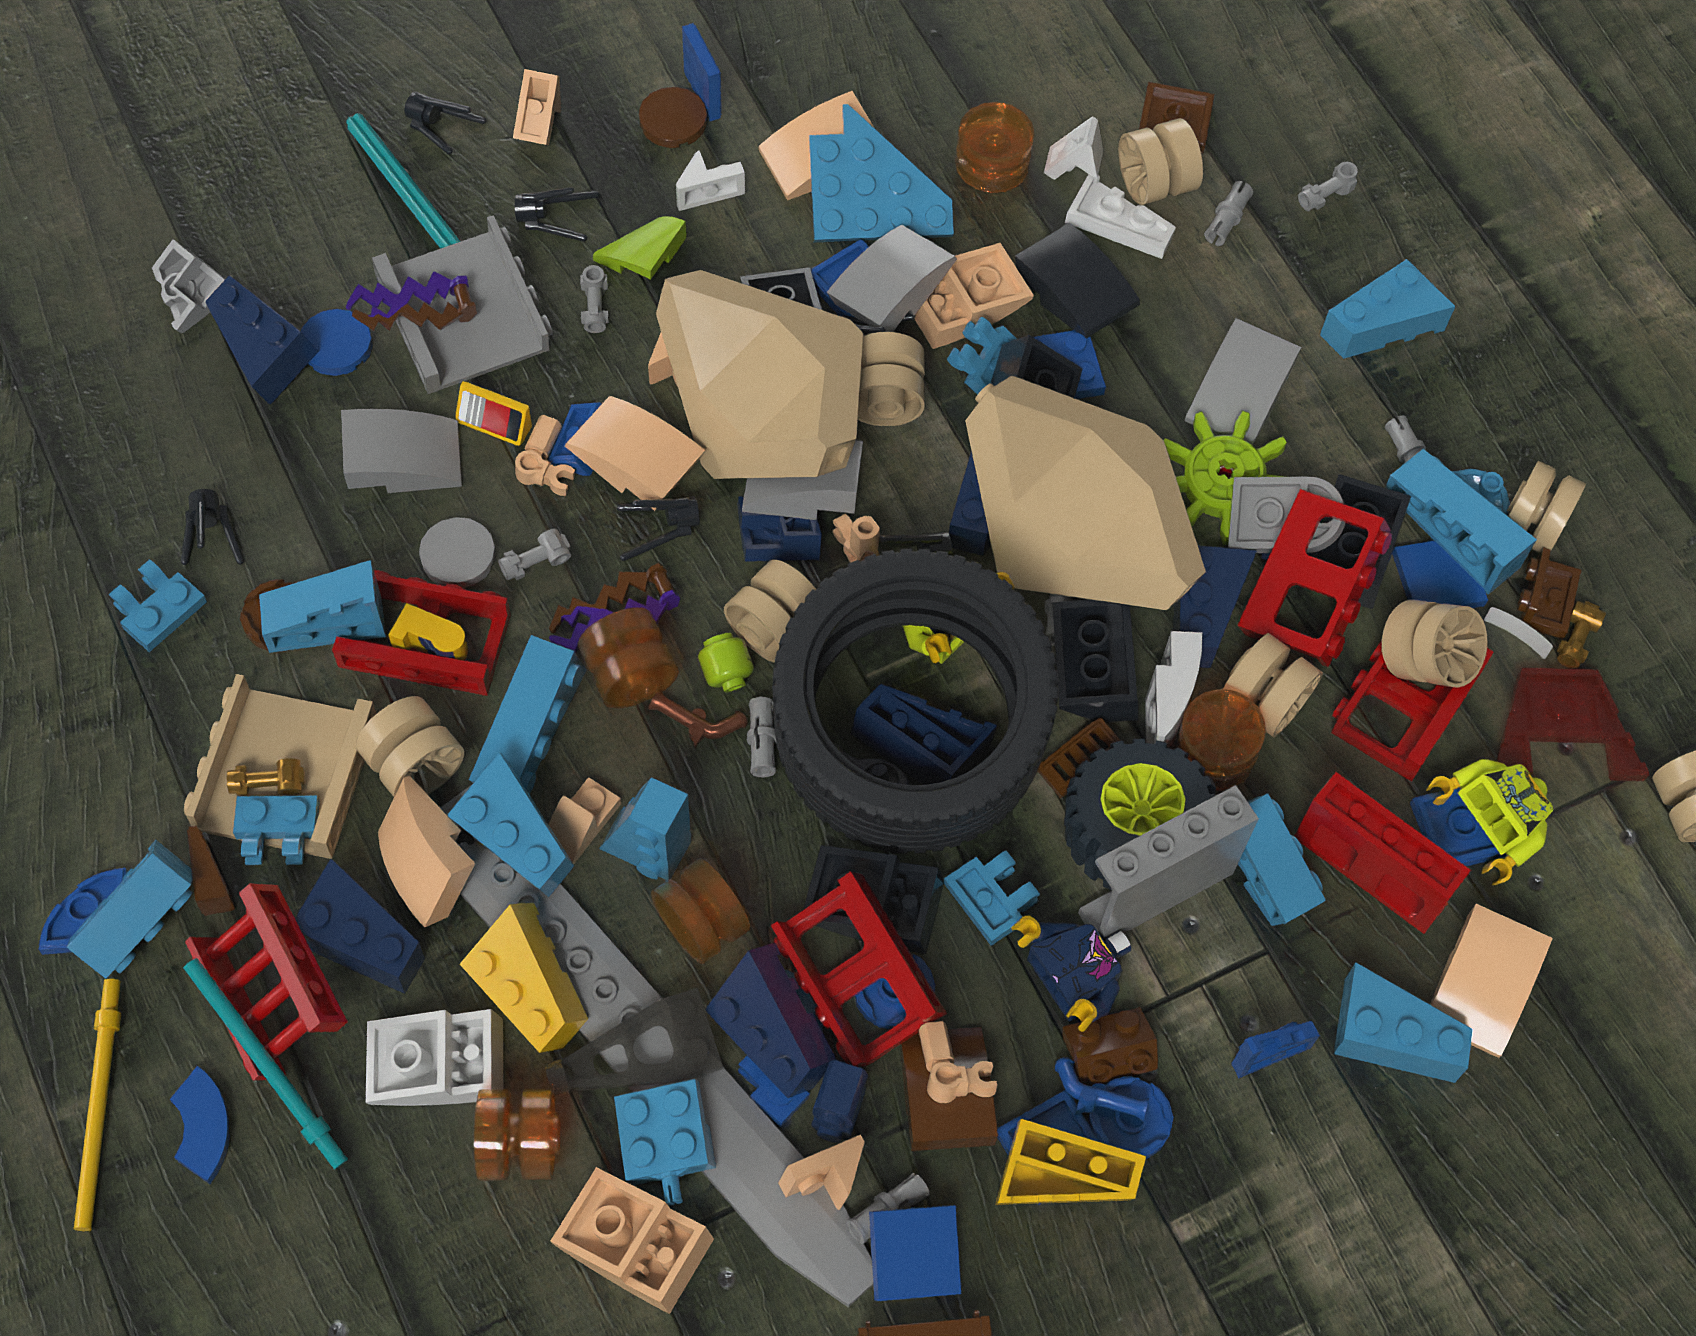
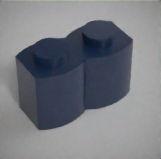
[812,1060,868,1143]

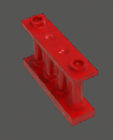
[185,883,348,1081]

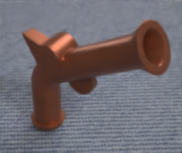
[649,689,748,748]

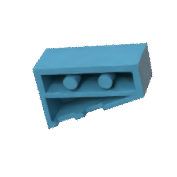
[1320,259,1455,359]
[259,560,386,653]
[447,752,574,897]
[599,777,691,881]
[1238,794,1326,926]
[66,840,193,979]
[1334,962,1473,1083]

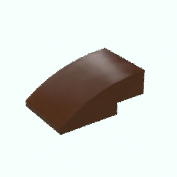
[900,1027,998,1151]

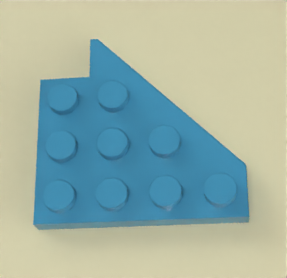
[809,104,954,242]

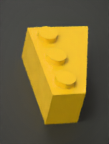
[460,903,588,1053]
[995,1119,1146,1205]

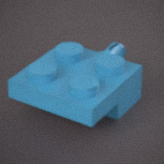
[614,1079,716,1205]

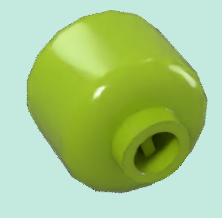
[698,633,754,693]

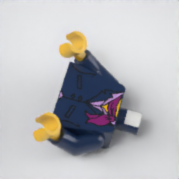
[1011,916,1131,1032]

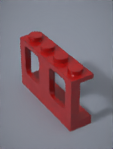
[1238,489,1392,667]
[332,570,511,696]
[1331,641,1494,782]
[1295,772,1471,934]
[771,871,947,1067]

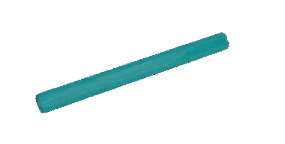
[346,113,461,249]

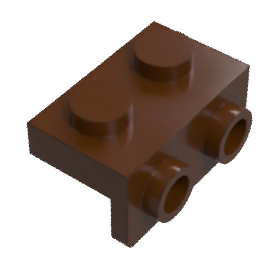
[1517,547,1581,639]
[1062,1007,1158,1086]

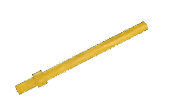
[74,979,121,1231]

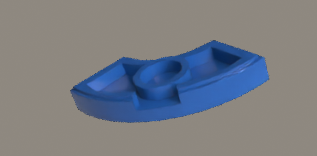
[38,868,128,955]
[170,1066,230,1184]

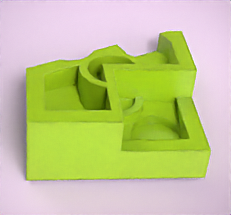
[593,216,686,280]

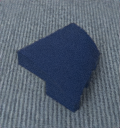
[737,497,821,561]

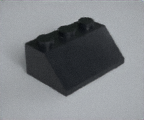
[991,335,1083,398]
[1309,474,1411,609]
[1052,599,1138,723]

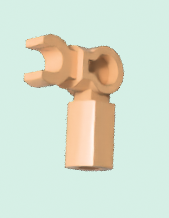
[515,415,575,496]
[833,513,880,563]
[919,1021,998,1103]

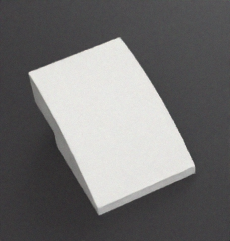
[1145,631,1202,748]
[366,1009,503,1106]

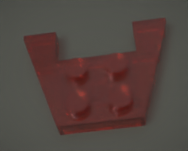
[1496,668,1649,781]

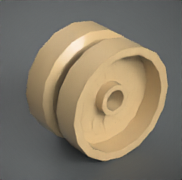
[1507,461,1586,553]

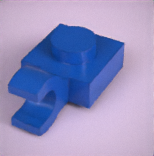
[738,1056,810,1128]

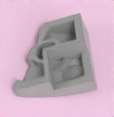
[152,240,225,333]

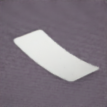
[1484,607,1553,659]

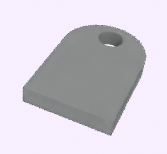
[1228,477,1345,553]

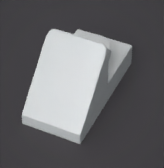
[1044,116,1103,180]
[676,151,745,211]

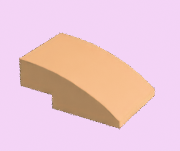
[759,91,874,200]
[915,243,1034,349]
[565,396,705,511]
[378,775,475,928]
[1430,904,1552,1058]
[551,1167,714,1314]

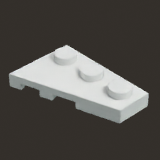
[1065,174,1176,259]

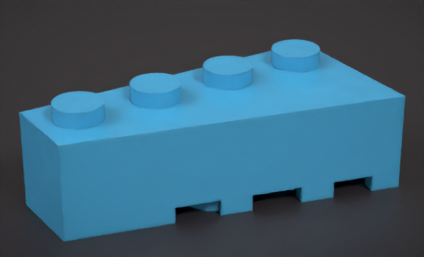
[1385,449,1537,594]
[469,635,587,794]

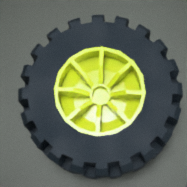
[1064,739,1216,891]

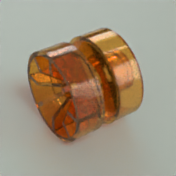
[578,608,679,708]
[1176,689,1266,789]
[474,1088,561,1181]

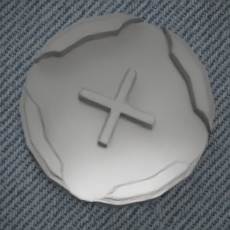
[419,517,496,588]

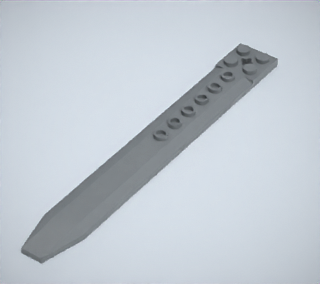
[441,785,873,1308]

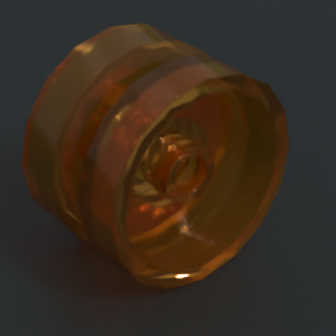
[955,102,1035,193]
[651,858,750,964]

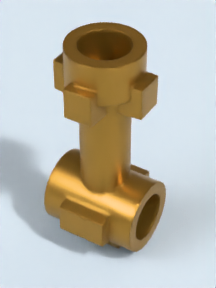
[1557,600,1606,668]
[227,758,305,796]

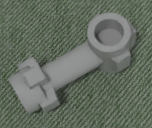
[1298,162,1358,211]
[580,265,609,333]
[498,529,571,580]

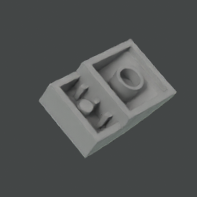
[827,225,957,332]
[1185,318,1301,445]
[341,409,462,493]
[742,440,863,520]

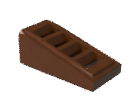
[1037,717,1121,799]
[187,825,235,916]

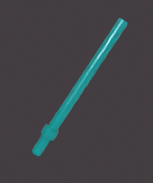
[183,958,348,1170]

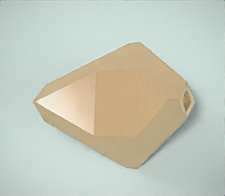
[656,270,863,479]
[965,376,1206,610]

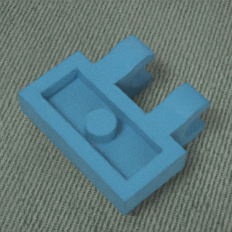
[947,317,1017,395]
[109,559,207,652]
[233,795,320,865]
[944,850,1040,946]

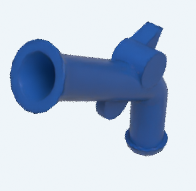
[1055,1057,1150,1122]

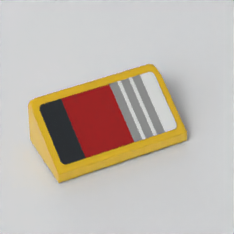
[456,381,532,446]

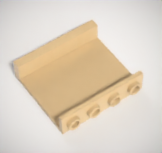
[184,674,377,859]

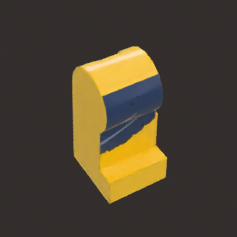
[388,603,468,661]

